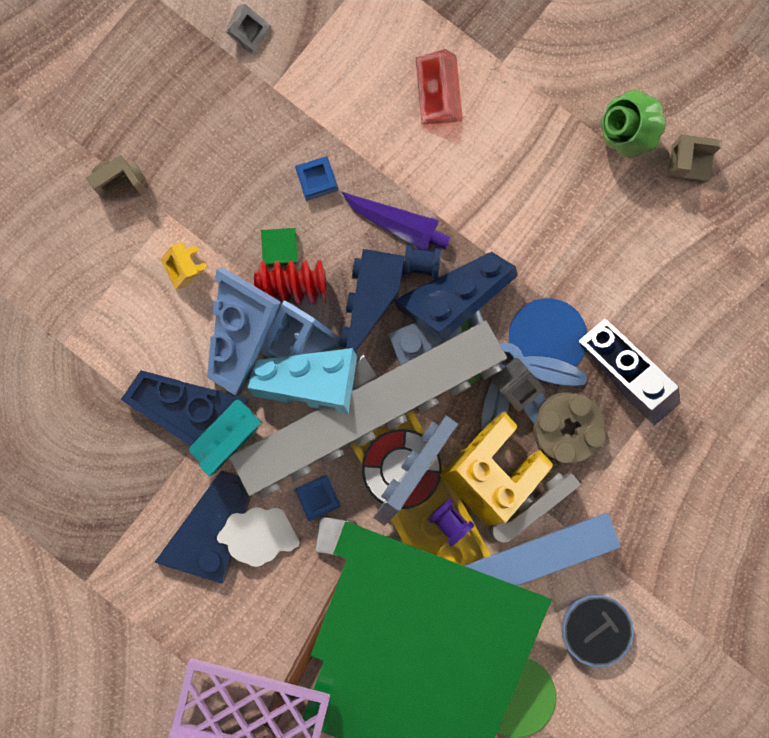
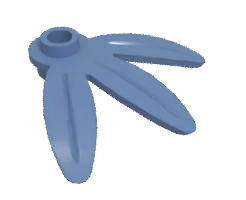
[481,343,587,430]

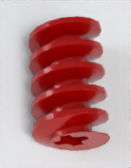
[254,260,327,305]

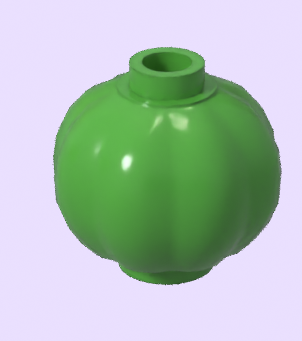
[601,90,666,158]

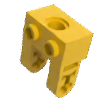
[440,412,553,526]

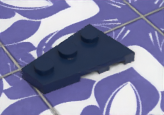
[394,251,518,341]
[121,370,250,446]
[154,471,251,584]

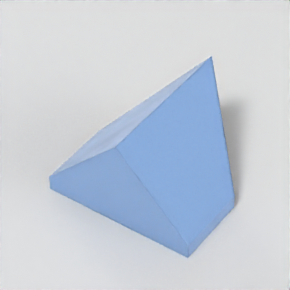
[260,301,341,358]

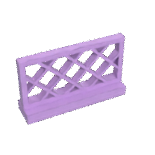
[168,658,330,738]

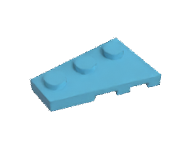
[248,348,357,414]

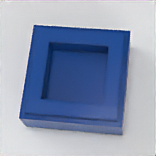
[295,156,338,201]
[295,475,341,521]

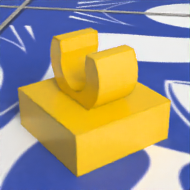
[160,242,207,290]

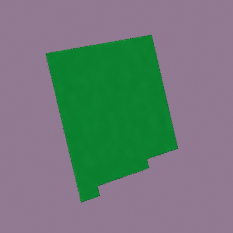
[302,521,552,738]

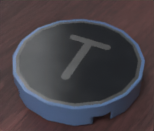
[561,594,634,667]

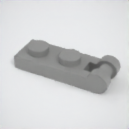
[490,472,581,543]

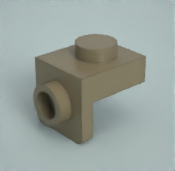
[86,155,147,197]

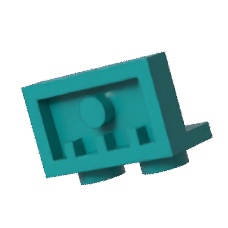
[189,400,264,476]

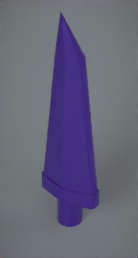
[341,191,451,250]

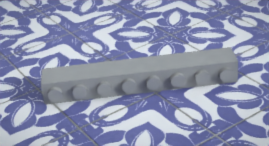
[229,320,507,499]

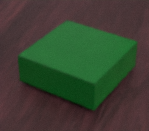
[261,228,298,266]

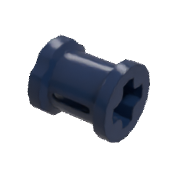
[403,245,441,279]

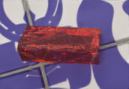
[416,49,462,125]

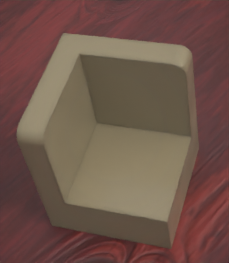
[668,134,722,183]

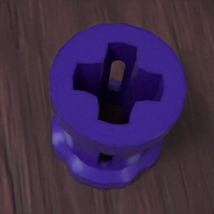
[427,498,474,547]

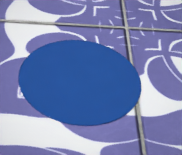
[509,298,587,367]

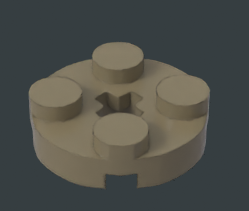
[533,392,606,463]

